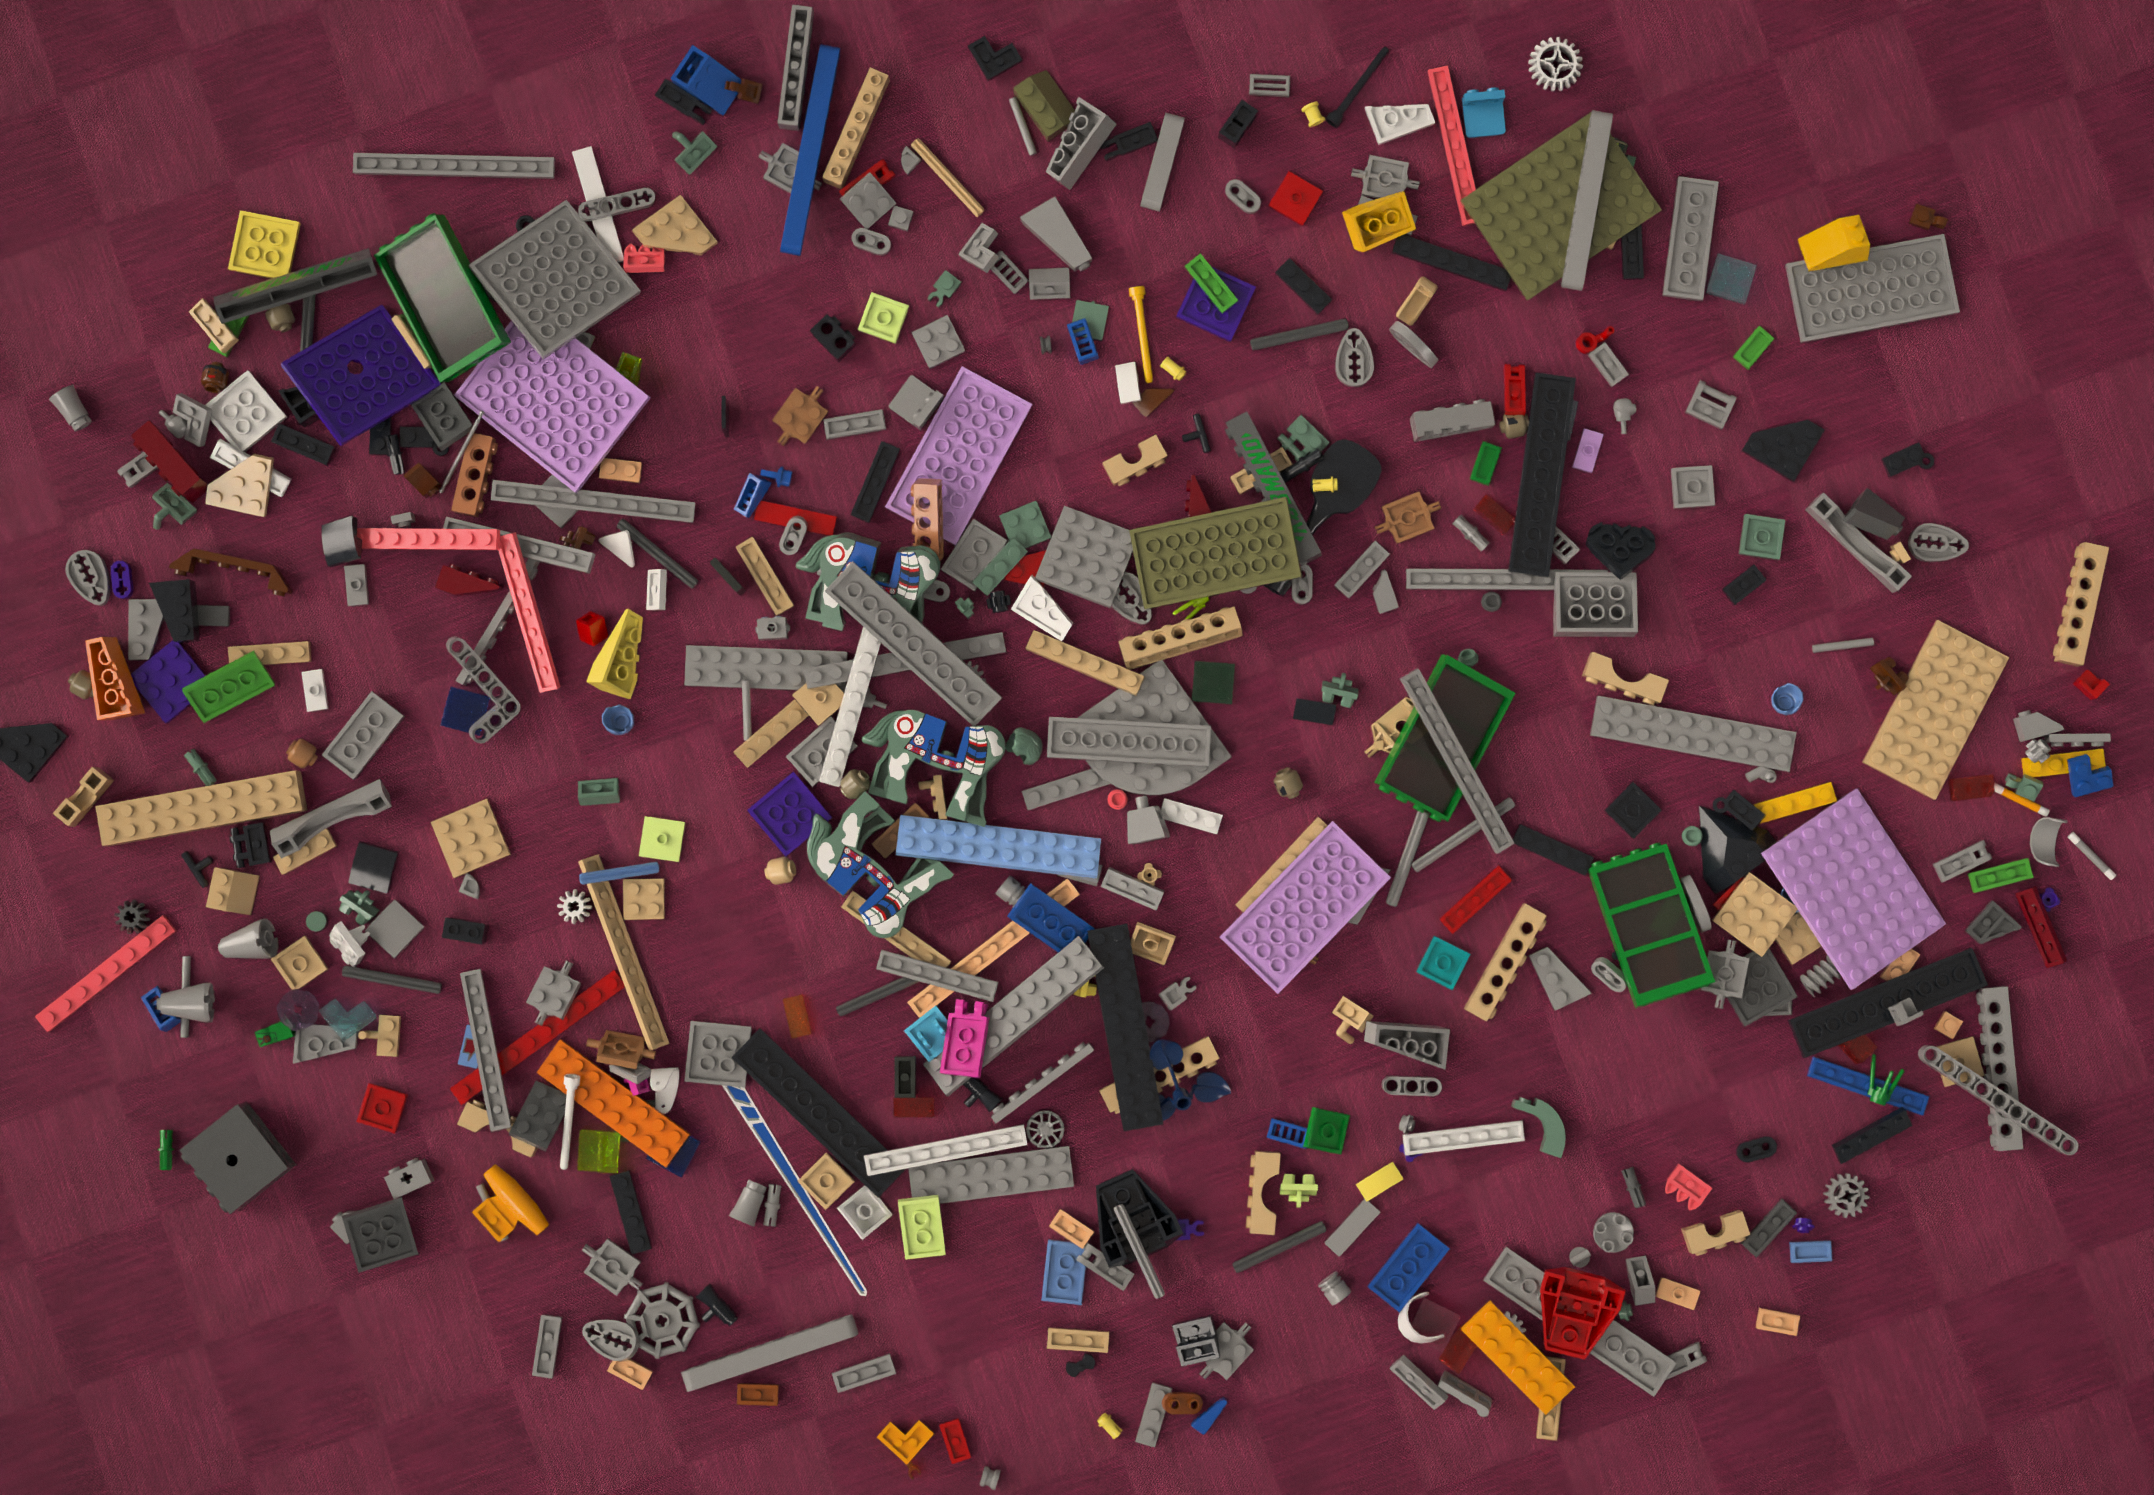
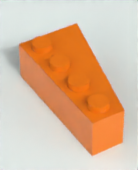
[85,637,145,720]

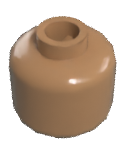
[286,739,318,769]

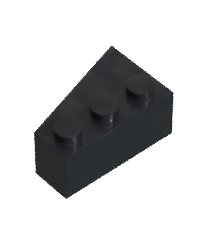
[278,387,320,428]
[149,579,200,643]

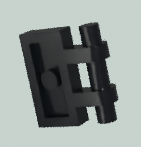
[230,822,271,868]

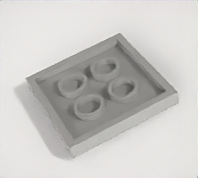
[684,1021,752,1087]

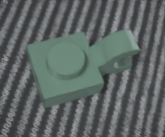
[955,597,974,619]
[2005,773,2043,801]

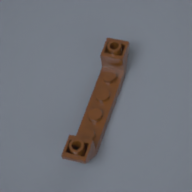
[169,549,292,597]

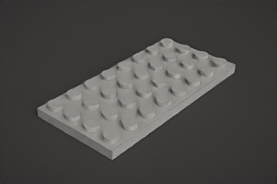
[1785,234,1960,343]

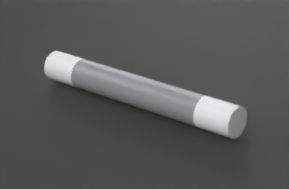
[2068,832,2116,880]

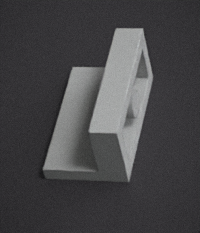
[1029,268,1070,300]

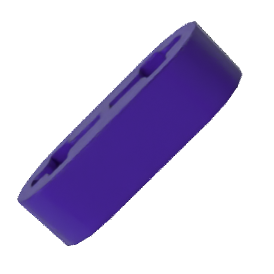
[111,561,134,599]

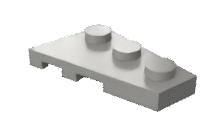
[1528,947,1592,1011]

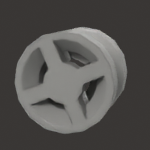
[979,1466,1001,1490]

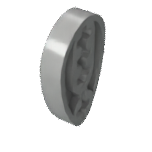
[1389,321,1439,368]
[1335,328,1374,387]
[1908,523,1969,562]
[66,550,110,606]
[1111,572,1151,625]
[1679,875,1711,933]
[582,1320,639,1362]

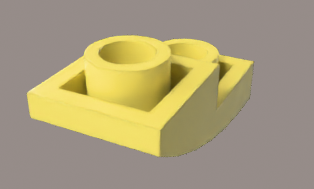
[1356,1162,1403,1202]

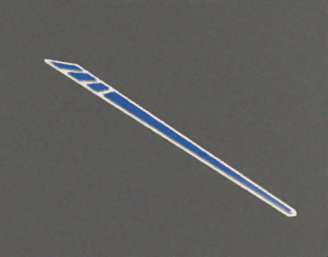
[722,1085,867,1296]

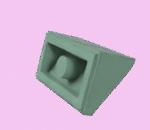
[578,778,620,806]

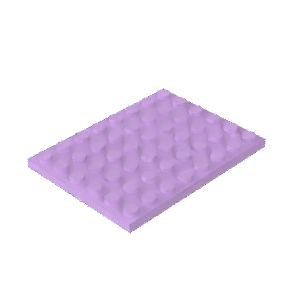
[454,320,651,493]
[1761,788,1946,990]

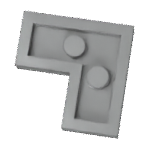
[958,223,999,273]
[173,393,212,447]

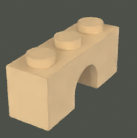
[1102,435,1167,487]
[53,767,114,827]
[1681,1210,1750,1256]

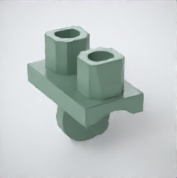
[1321,673,1358,708]
[339,890,380,925]

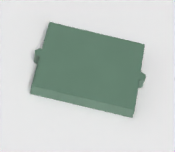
[1072,300,1109,341]

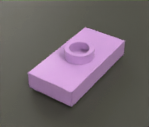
[1572,428,1604,473]

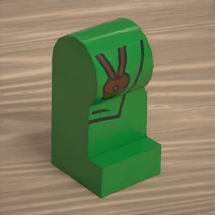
[255,1019,296,1047]

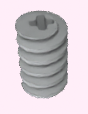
[1800,956,1841,997]

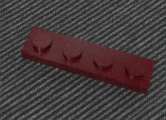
[2015,886,2067,968]

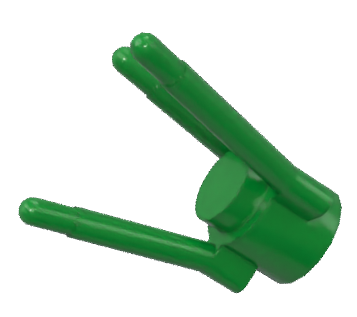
[1867,1054,1904,1106]

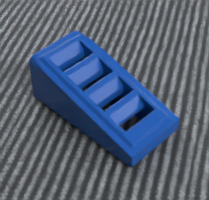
[1067,318,1099,365]
[734,473,771,518]
[141,986,181,1032]
[1266,1118,1308,1149]
[1191,1397,1227,1435]

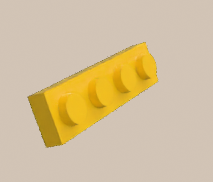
[2021,749,2106,777]
[1753,782,1837,824]

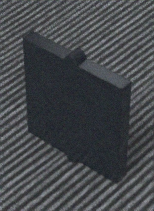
[721,396,729,437]

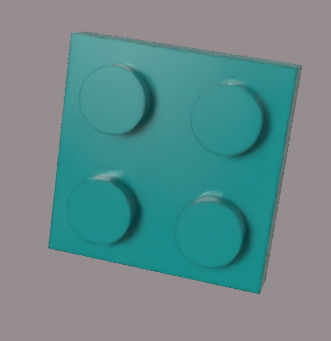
[1416,936,1471,990]

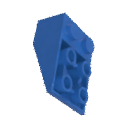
[671,45,741,116]

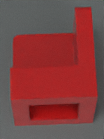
[576,611,608,647]
[2073,670,2110,700]

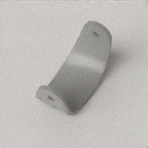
[2030,817,2068,867]

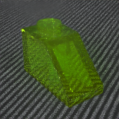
[616,352,642,387]

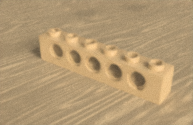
[822,68,890,189]
[2053,542,2109,667]
[1119,606,1243,670]
[1464,903,1547,1021]
[1099,1036,1219,1114]

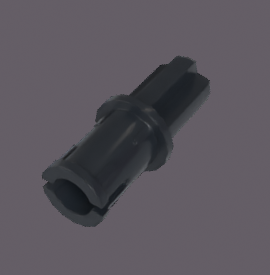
[385,434,405,475]

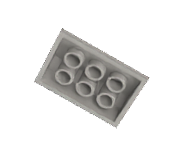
[1553,572,1638,637]

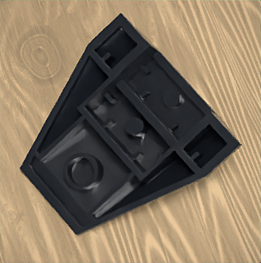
[1096,1169,1183,1268]

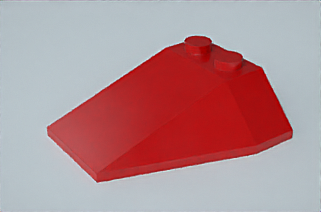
[1540,1267,1626,1360]

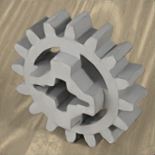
[1823,1173,1869,1218]

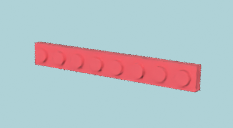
[1427,65,1476,226]
[357,528,500,550]
[498,532,561,693]
[35,915,177,1032]

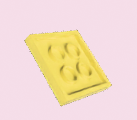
[228,210,301,279]

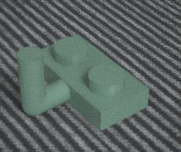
[672,131,717,175]
[152,483,197,530]

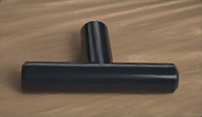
[1182,413,1211,453]
[181,851,214,888]

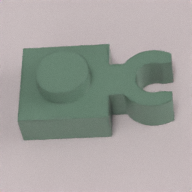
[928,270,962,308]

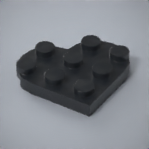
[1586,522,1656,580]

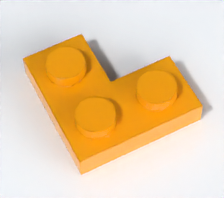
[877,1420,934,1465]

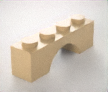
[1582,652,1669,706]
[457,1099,538,1157]
[1246,1150,1280,1235]

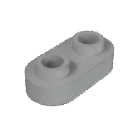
[1225,179,1261,214]
[852,228,891,256]
[779,516,808,555]
[1292,564,1313,605]
[924,580,950,602]
[1591,957,1627,992]

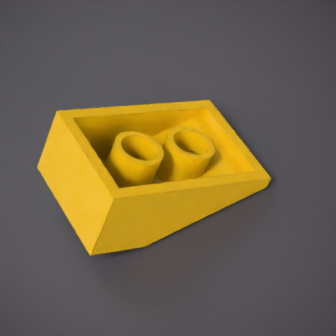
[1342,191,1416,252]
[1798,215,1870,271]

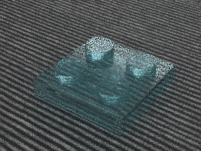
[1706,253,1757,305]

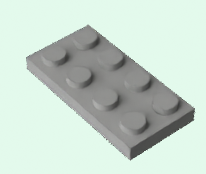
[322,691,405,780]

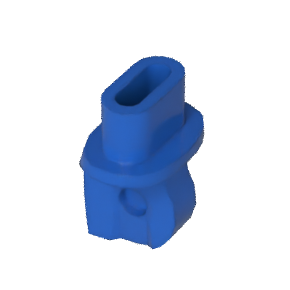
[760,466,793,487]

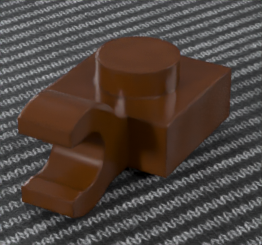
[724,79,763,104]
[1909,204,1948,230]

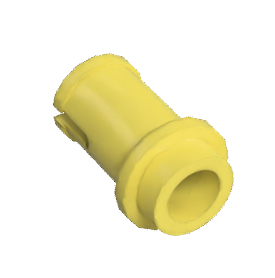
[1160,357,1187,381]
[1313,477,1338,493]
[1097,1413,1123,1439]

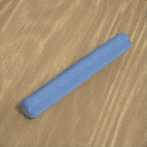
[579,862,659,885]

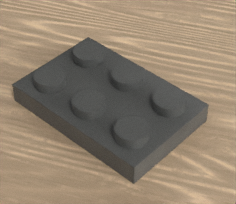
[411,382,473,451]
[509,1081,567,1152]

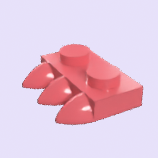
[623,244,665,273]
[1665,1164,1712,1210]

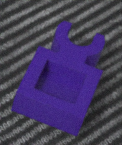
[1177,1218,1204,1240]

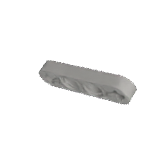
[578,188,655,221]

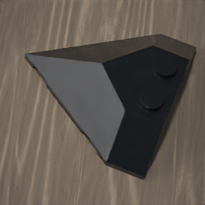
[1698,806,1776,894]

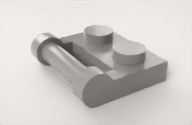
[1685,380,1737,429]

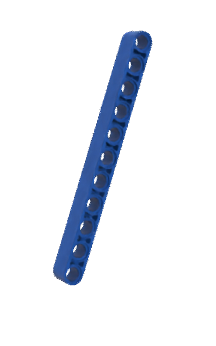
[780,44,841,256]

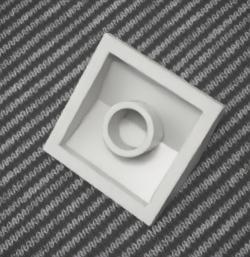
[837,1185,893,1240]

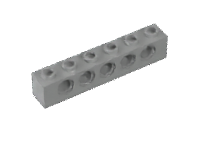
[778,5,814,131]

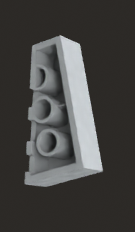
[1410,399,1495,442]
[1364,1021,1450,1069]

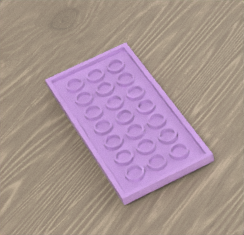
[885,366,1033,546]
[1220,821,1391,994]

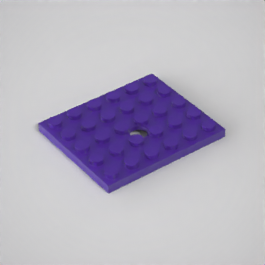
[281,305,441,446]

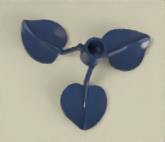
[1149,1039,1231,1121]

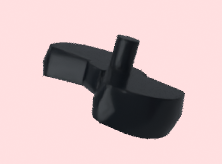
[1066,1353,1095,1377]

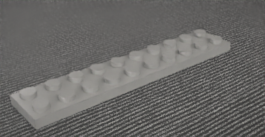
[825,561,1002,726]
[1590,696,1797,772]
[923,936,1104,1096]
[1483,1246,1676,1397]

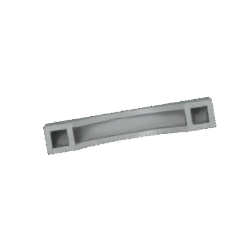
[1805,493,1912,593]
[270,779,392,859]

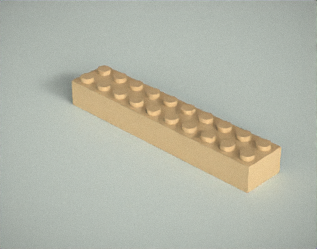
[96,770,307,846]

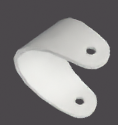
[650,1067,680,1114]
[1398,1292,1445,1344]

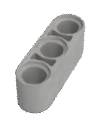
[1381,1076,1442,1096]

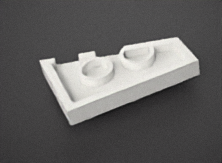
[1364,104,1435,145]
[1011,575,1073,641]

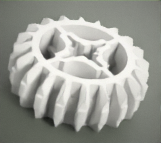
[1528,37,1583,92]

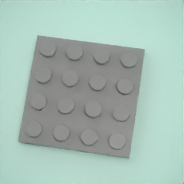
[1035,506,1133,608]

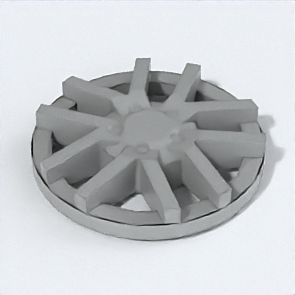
[1026,1110,1064,1148]

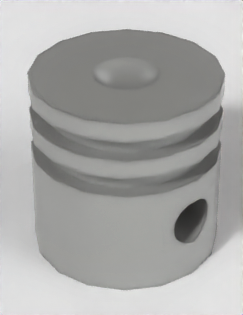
[995,875,1025,908]
[1318,1271,1351,1306]

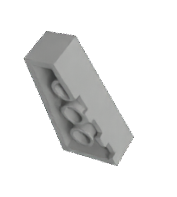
[1046,97,1116,190]

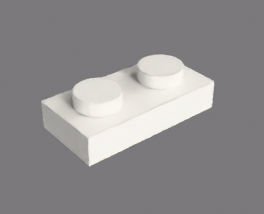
[646,569,667,611]

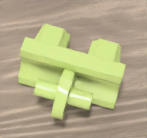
[1280,1174,1318,1207]

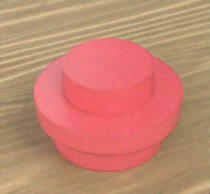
[1107,789,1128,810]

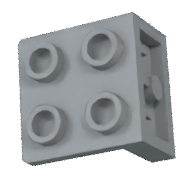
[889,375,944,431]

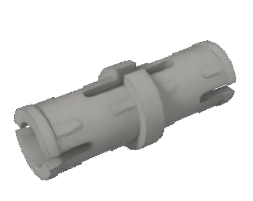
[1452,514,1490,551]
[763,1184,782,1227]

